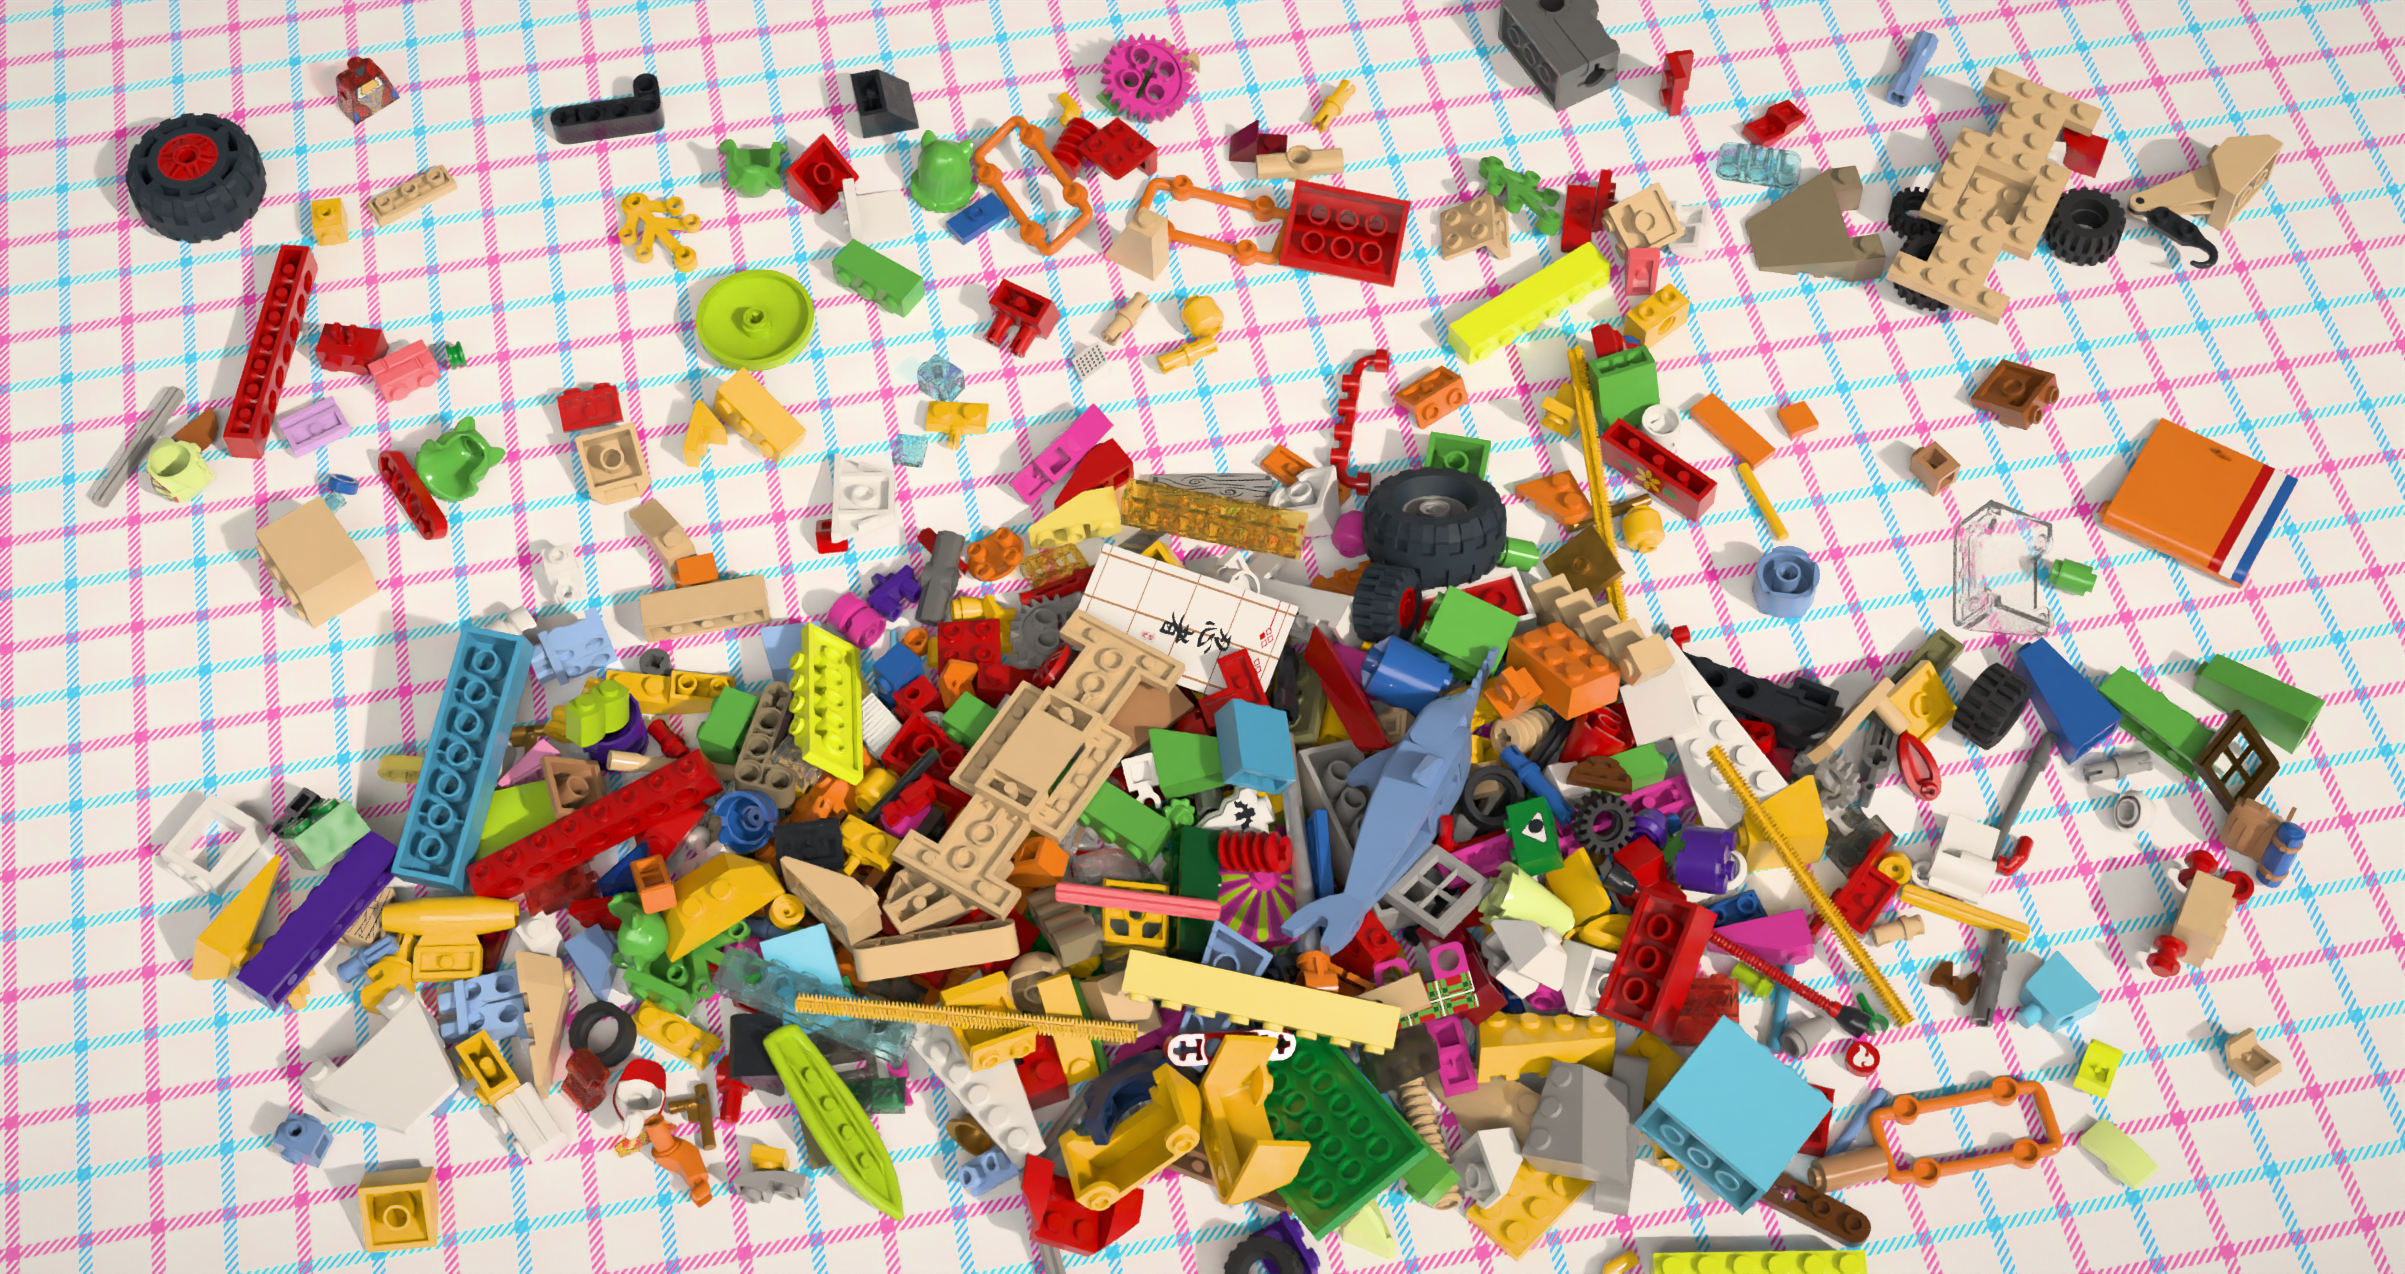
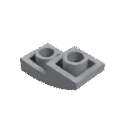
[733,1170,811,1204]

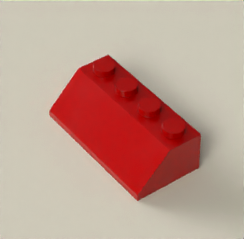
[1595,886,1718,1041]

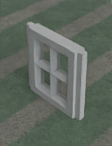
[1383,843,1494,939]

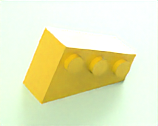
[712,367,807,464]

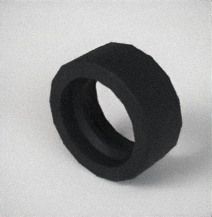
[1460,766,1525,831]
[568,1001,637,1069]

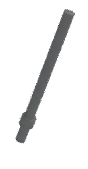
[1992,732,2057,861]

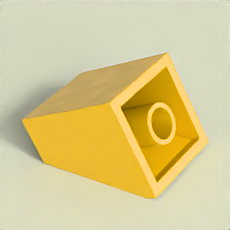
[1735,775,1828,872]

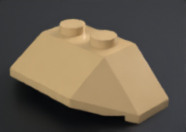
[882,860,1014,934]

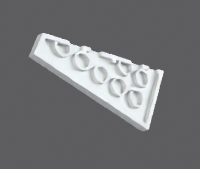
[1664,636,1789,831]
[900,970,1046,1170]

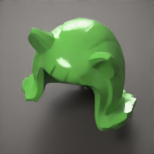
[910,130,978,214]
[719,139,788,198]
[415,416,506,503]
[607,891,669,972]

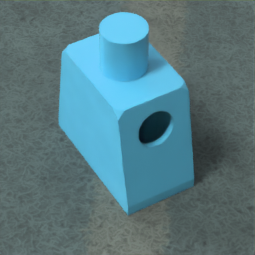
[2015,950,2102,1033]

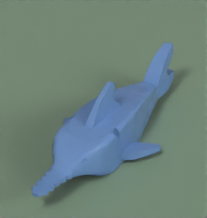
[1281,646,1499,956]

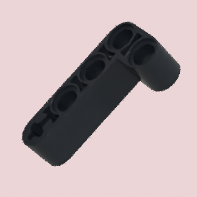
[550,73,665,145]

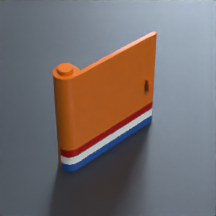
[2098,418,2299,589]

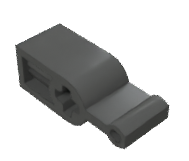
[1858,718,1898,808]

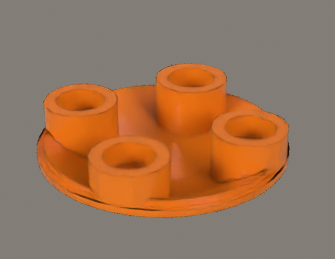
[967,527,1024,582]

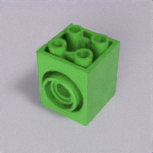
[1413,585,1520,682]

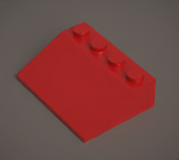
[1279,179,1411,288]

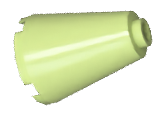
[1478,861,1575,937]

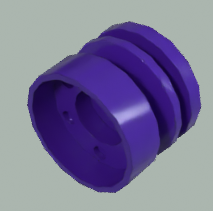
[582,693,649,772]

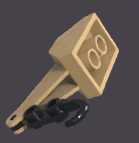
[2126,134,2284,269]

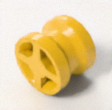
[543,705,572,744]

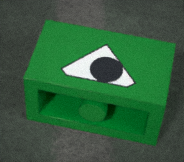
[1504,796,1565,877]

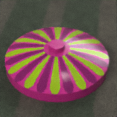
[1218,824,1334,948]

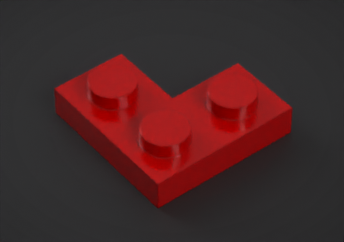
[1198,648,1270,732]

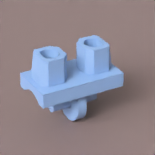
[957,1146,1024,1198]

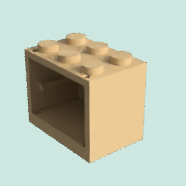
[255,496,379,629]

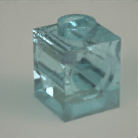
[917,353,966,402]

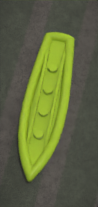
[763,1023,904,1221]

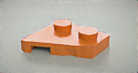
[1515,470,1593,527]

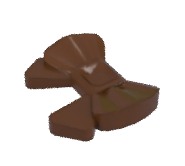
[1929,961,1980,1006]

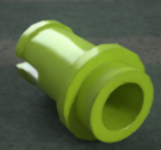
[1730,960,1775,1000]

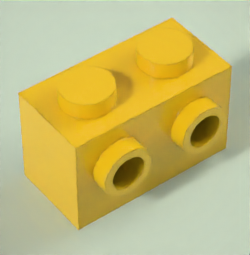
[455,1029,521,1114]

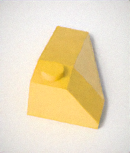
[191,855,281,981]

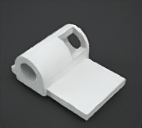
[1926,812,2000,905]

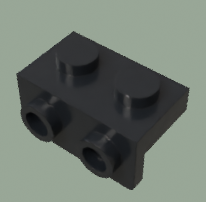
[773,818,845,877]

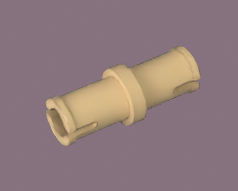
[1100,291,1151,346]

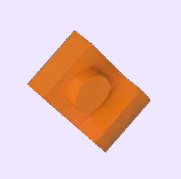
[1482,666,1543,722]

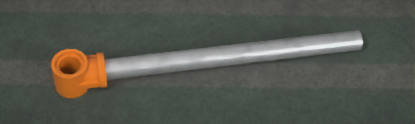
[1281,732,1339,994]

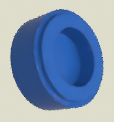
[326,473,359,495]

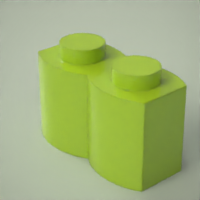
[565,679,629,748]

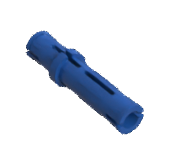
[1499,744,1578,827]

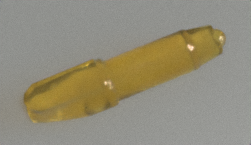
[614,1123,677,1158]

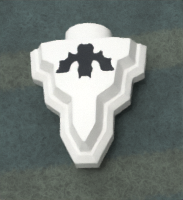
[1195,786,1275,835]

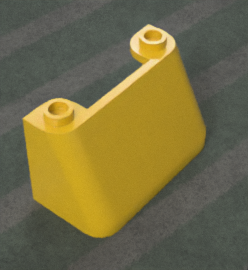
[1058,1063,1202,1211]

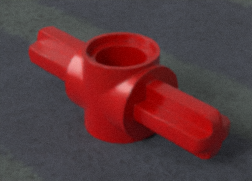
[716,1049,754,1125]

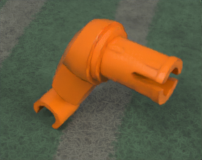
[644,1114,713,1208]

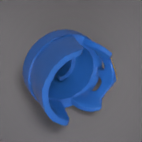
[713,790,779,855]

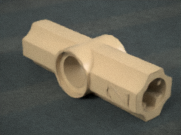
[1256,145,1344,182]

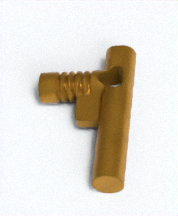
[509,724,547,755]
[668,1083,717,1151]

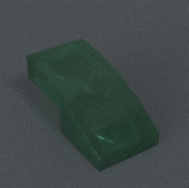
[845,1077,908,1119]

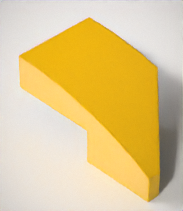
[983,594,1019,655]

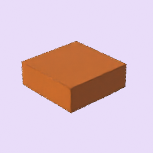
[1777,400,1819,439]

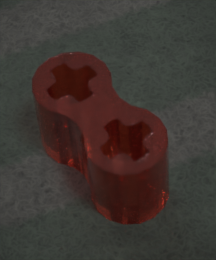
[561,1047,611,1113]

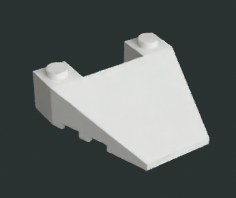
[298,984,459,1135]

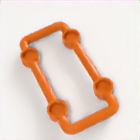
[973,115,1093,256]
[1133,175,1289,266]
[1868,1076,2063,1188]

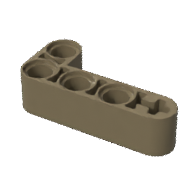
[734,681,796,809]

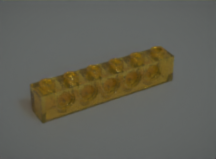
[1121,478,1309,560]

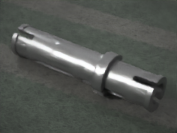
[1971,929,2011,1028]

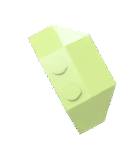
[1333,1198,1396,1260]

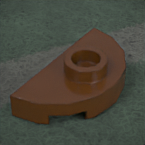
[1566,756,1632,795]

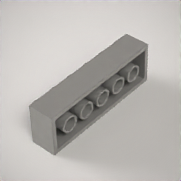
[1296,739,1436,932]

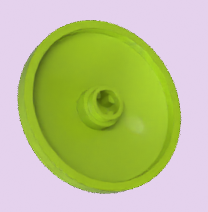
[696,269,815,372]

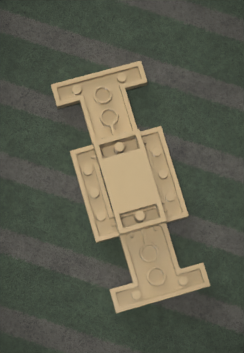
[1885,66,2103,325]
[892,608,1186,921]

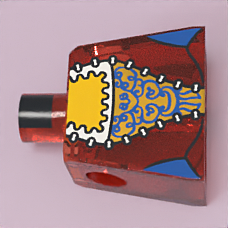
[335,56,400,126]

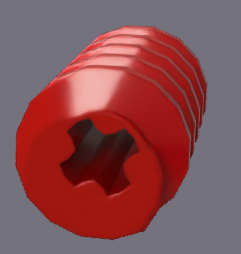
[1048,117,1098,181]
[1218,829,1293,874]

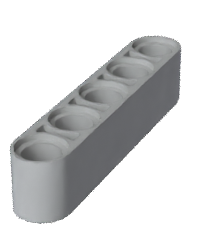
[1593,1053,1649,1216]

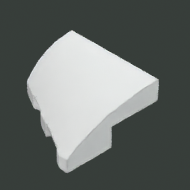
[1668,200,1712,260]

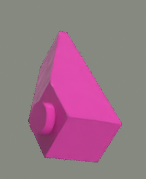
[1706,908,1814,965]

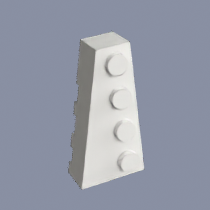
[1257,577,1364,650]

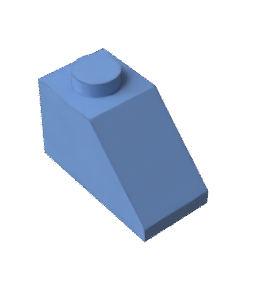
[563,923,618,1002]

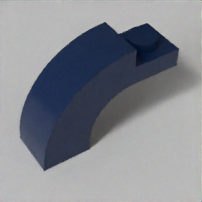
[1083,1049,1174,1145]

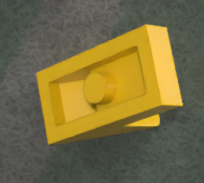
[682,400,729,468]

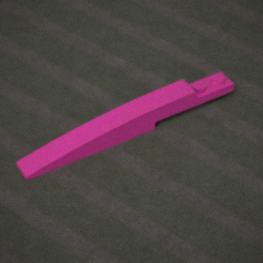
[1436,773,1696,889]

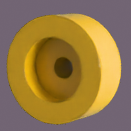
[1878,851,1912,886]
[769,894,805,930]

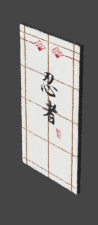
[1063,543,1299,696]

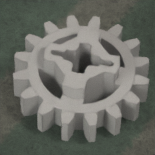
[1791,745,1861,810]

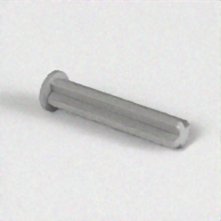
[1037,1081,1094,1161]

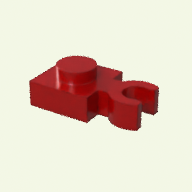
[881,776,937,828]

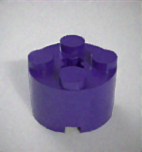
[1676,824,1737,895]

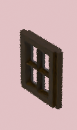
[2192,710,2281,814]

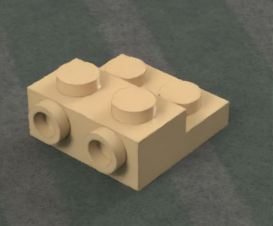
[1601,182,1685,260]

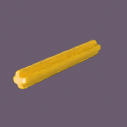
[1900,883,2030,943]

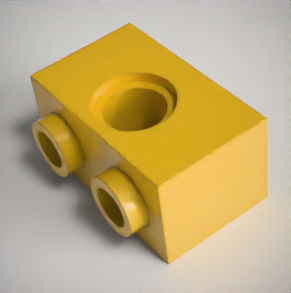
[1623,283,1690,349]

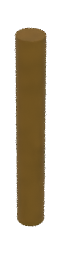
[1563,493,1652,534]

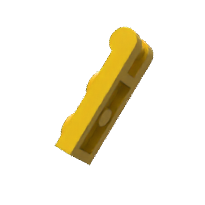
[632,999,723,1071]

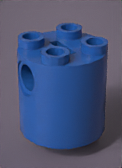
[1360,634,1454,717]

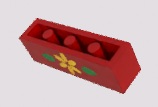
[1599,418,1718,523]

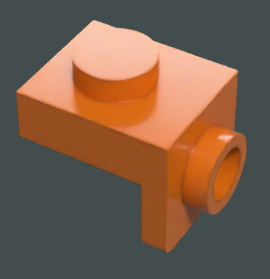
[937,659,978,708]

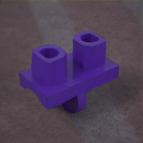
[866,564,922,623]

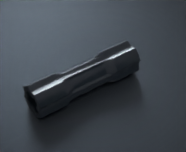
[1269,645,1299,725]

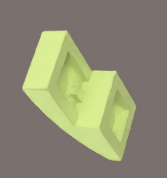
[2080,1117,2158,1191]

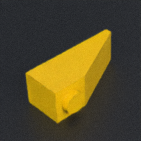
[1036,971,1100,1086]

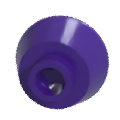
[1627,808,1668,849]

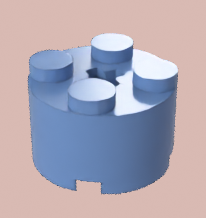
[1752,545,1820,618]

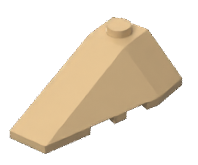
[1420,1052,1541,1153]

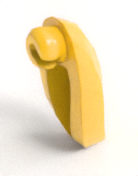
[1579,914,1632,951]

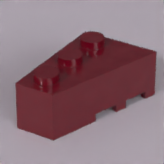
[1416,908,1508,1027]

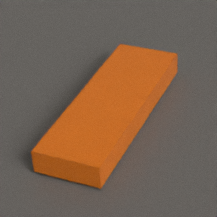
[1689,392,1776,471]
[1260,444,1351,507]

